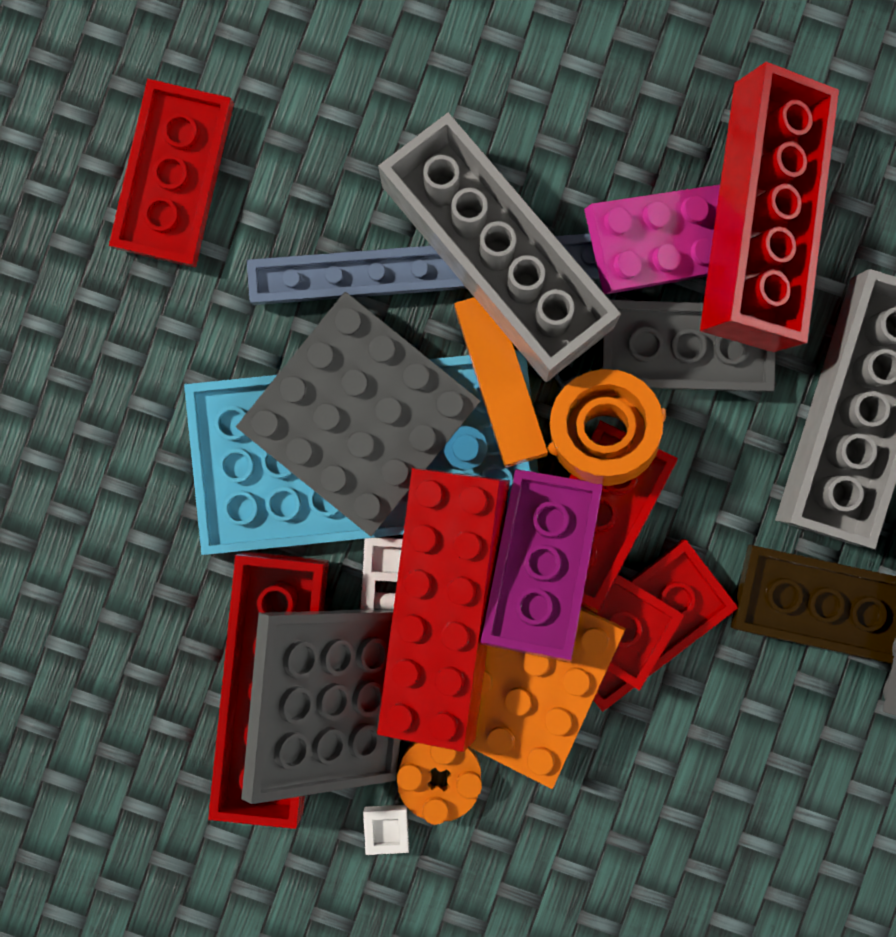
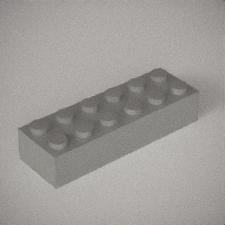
[378,112,621,382]
[775,269,896,549]

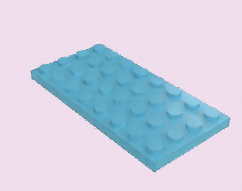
[184,350,538,555]

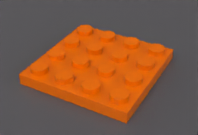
[469,607,626,789]

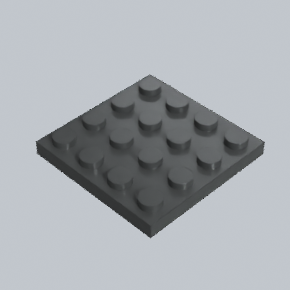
[236,292,481,536]
[241,609,400,804]

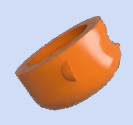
[547,369,666,486]

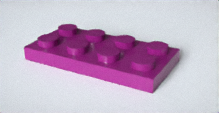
[481,469,603,662]

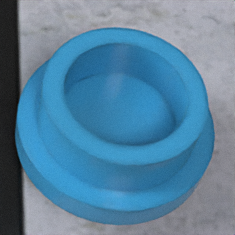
[444,426,487,470]

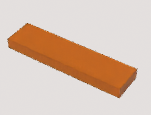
[454,297,548,468]

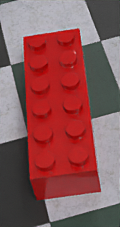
[700,61,839,352]
[377,468,510,752]
[208,551,329,829]

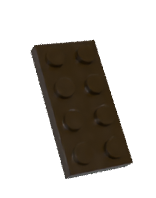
[730,544,896,664]

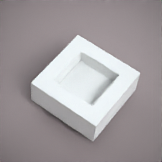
[363,805,409,855]

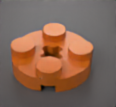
[397,742,482,825]

